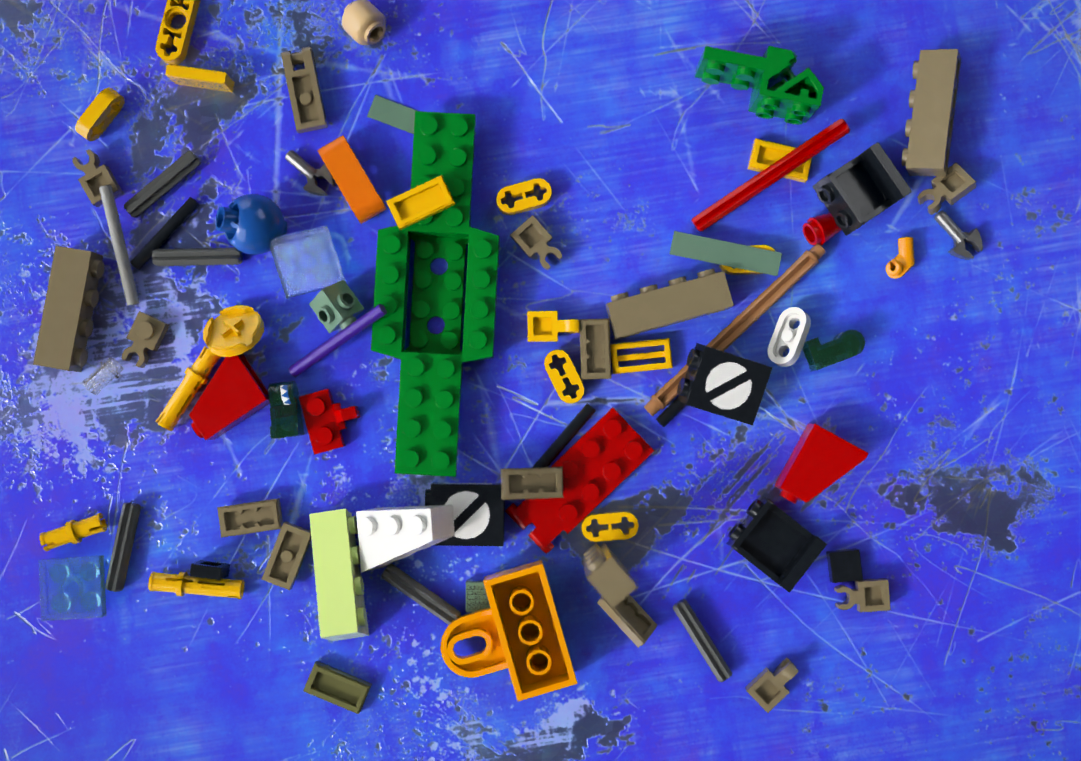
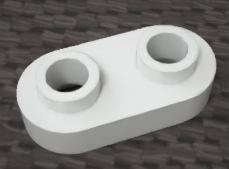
[767,307,811,367]

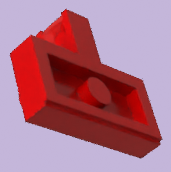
[299,389,360,455]

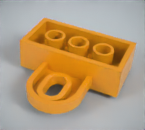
[441,559,578,701]

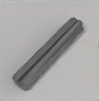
[124,151,201,218]
[152,247,243,266]
[105,502,141,592]
[381,564,461,625]
[673,599,732,682]

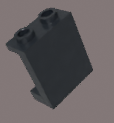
[812,142,912,236]
[726,497,827,593]

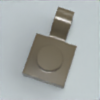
[745,658,799,713]

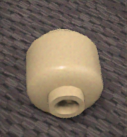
[342,0,386,45]

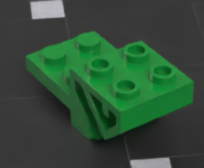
[695,46,824,125]

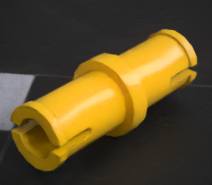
[39,513,107,551]

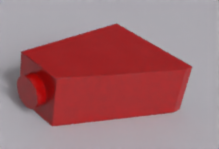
[189,354,274,440]
[774,424,869,504]

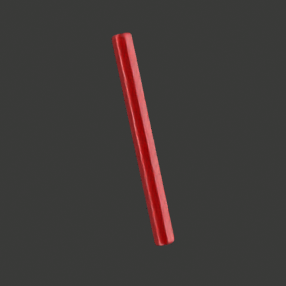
[692,119,850,231]

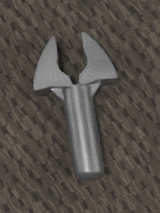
[285,150,335,196]
[934,211,983,260]

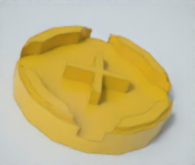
[203,305,264,357]

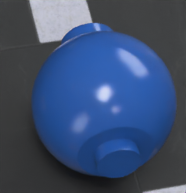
[216,194,287,255]

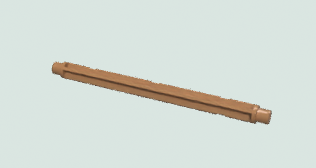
[644,244,826,416]

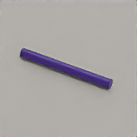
[289,304,387,377]

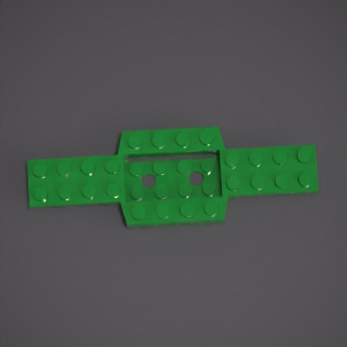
[371,111,500,477]

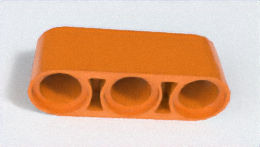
[317,135,387,224]

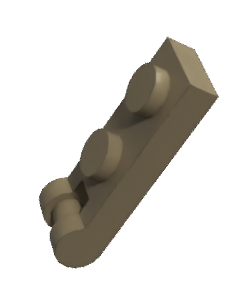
[281,46,328,133]

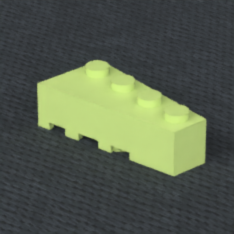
[309,508,369,641]

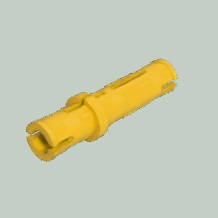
[155,346,221,431]
[148,571,245,599]

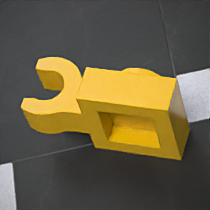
[527,311,579,342]

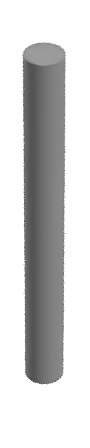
[99,185,139,306]

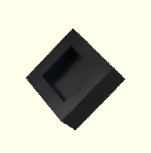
[826,548,863,583]
[190,560,230,580]

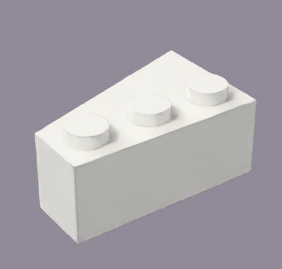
[356,505,455,573]

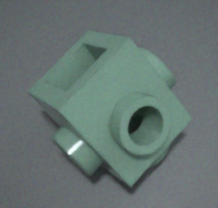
[309,280,364,333]

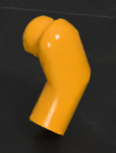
[886,237,915,278]

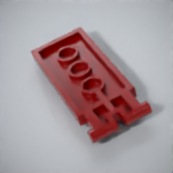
[505,407,654,554]

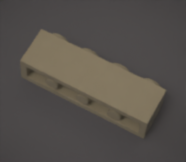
[902,49,961,177]
[33,246,104,372]
[606,269,734,340]
[582,542,638,609]

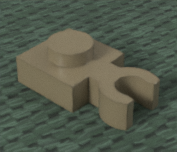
[72,149,123,207]
[917,163,976,215]
[510,215,562,270]
[122,311,170,368]
[834,578,891,612]

